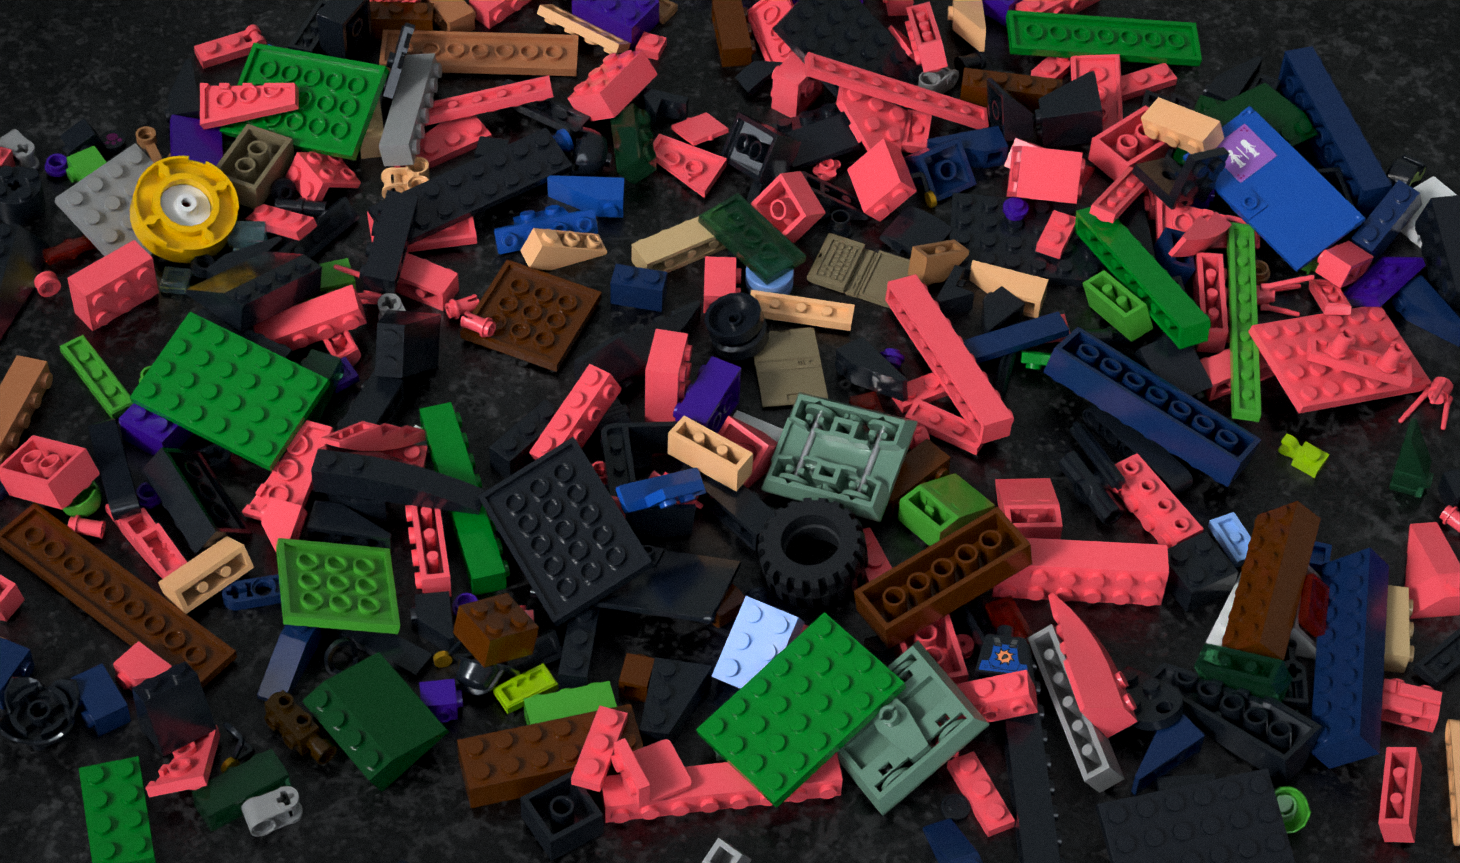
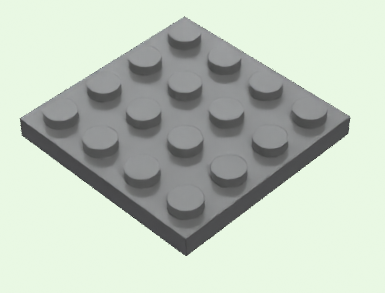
[55,143,155,257]

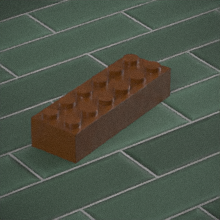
[1219,501,1321,672]
[854,506,1032,649]
[457,704,644,808]

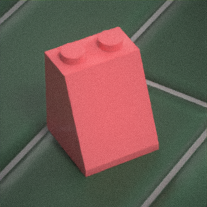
[1006,146,1085,204]

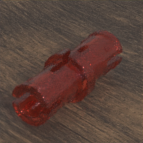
[43,235,96,266]

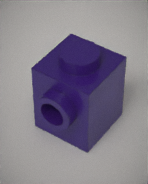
[419,679,463,722]

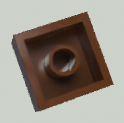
[453,593,539,668]

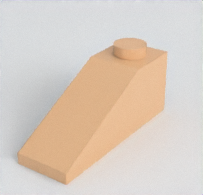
[947,0,986,52]

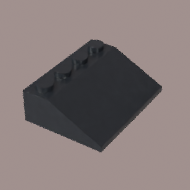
[186,251,322,332]

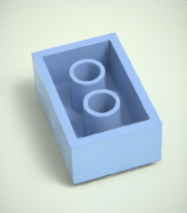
[712,596,805,689]

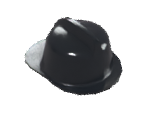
[453,655,520,696]

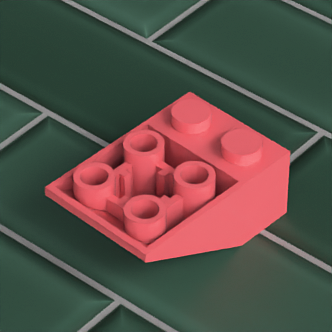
[995,478,1063,539]

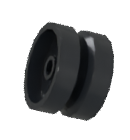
[704,292,770,361]

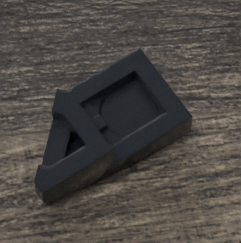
[736,61,783,96]

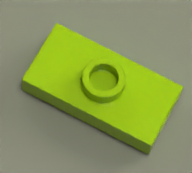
[493,663,558,714]

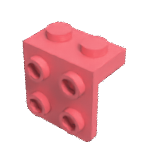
[285,151,361,201]
[611,738,692,808]

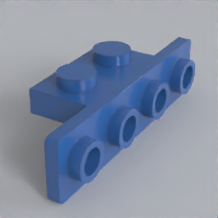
[494,205,598,254]
[616,468,706,514]

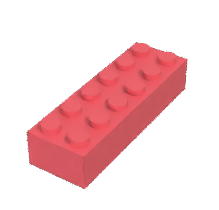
[992,538,1169,606]

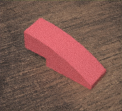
[1168,212,1232,257]

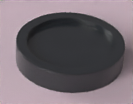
[941,793,971,822]

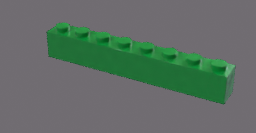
[1074,207,1211,349]
[419,402,510,596]

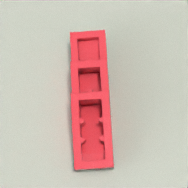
[321,421,426,451]
[105,504,187,579]

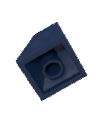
[904,137,977,202]

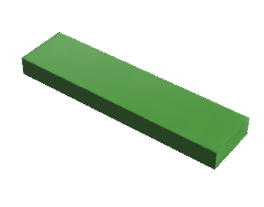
[60,335,133,419]

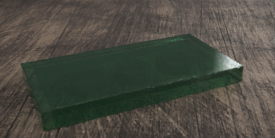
[698,193,806,285]

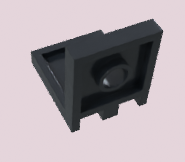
[1132,147,1230,210]

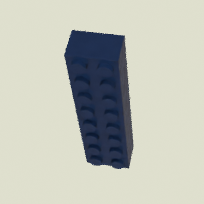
[1278,46,1392,224]
[1043,327,1261,487]
[1311,548,1389,769]

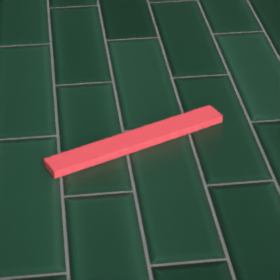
[805,52,989,129]

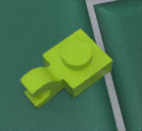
[1278,434,1330,478]

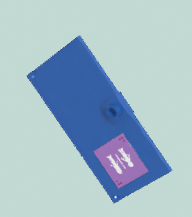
[1183,106,1366,272]

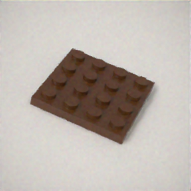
[460,259,602,372]

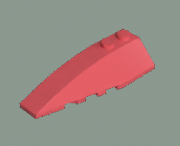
[1048,593,1138,738]

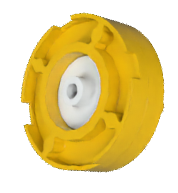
[130,156,239,263]

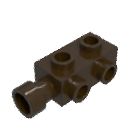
[264,690,337,765]

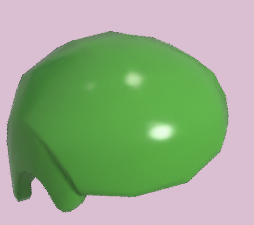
[62,481,102,518]
[1274,786,1311,833]

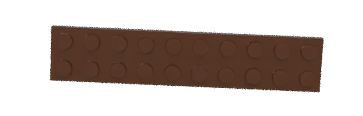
[0,503,237,688]

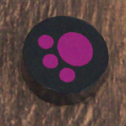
[101,130,127,154]

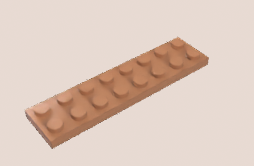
[379,29,579,76]

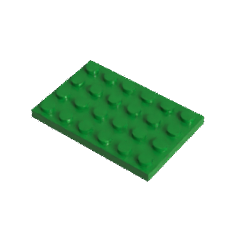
[219,43,389,161]
[130,312,330,471]
[696,612,906,808]

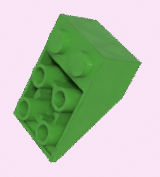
[898,473,995,546]

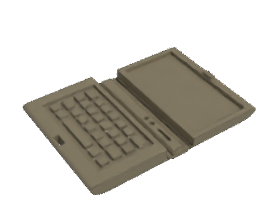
[807,233,910,308]
[753,327,828,407]

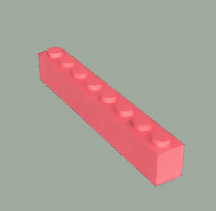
[885,274,1014,444]
[601,752,843,823]

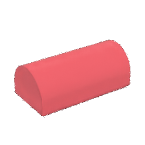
[323,330,361,366]

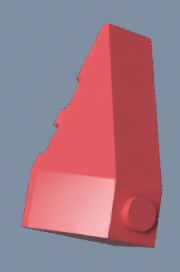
[1404,522,1460,619]

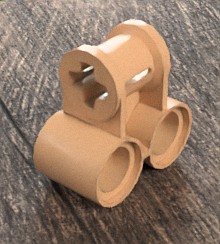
[381,157,430,199]

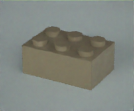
[216,124,295,209]

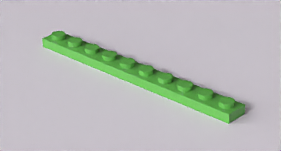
[1226,222,1261,422]

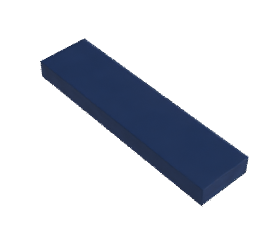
[963,311,1069,364]

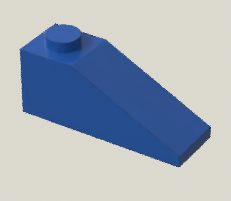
[547,175,624,218]

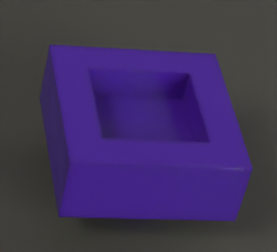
[322,357,360,394]

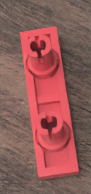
[1307,327,1412,389]

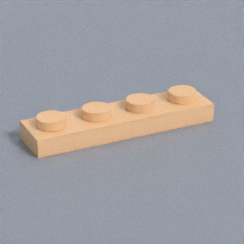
[537,4,631,55]
[750,290,855,331]

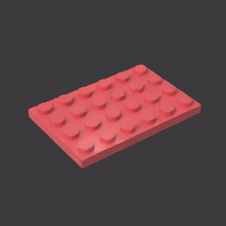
[1248,306,1432,414]

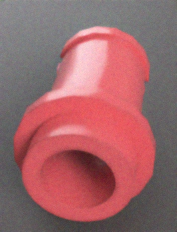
[445,294,479,319]
[460,311,496,338]
[1439,505,1460,533]
[68,515,106,539]

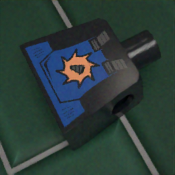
[974,625,1031,680]

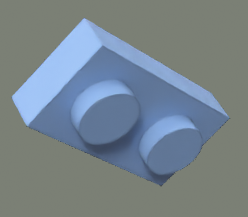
[1208,512,1251,568]

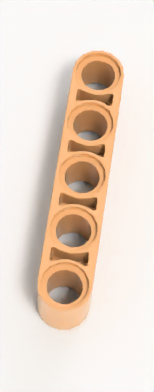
[1445,719,1460,846]

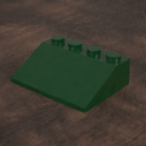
[1200,83,1318,150]
[302,652,449,792]

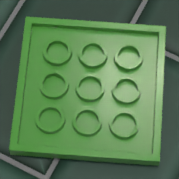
[276,538,400,634]

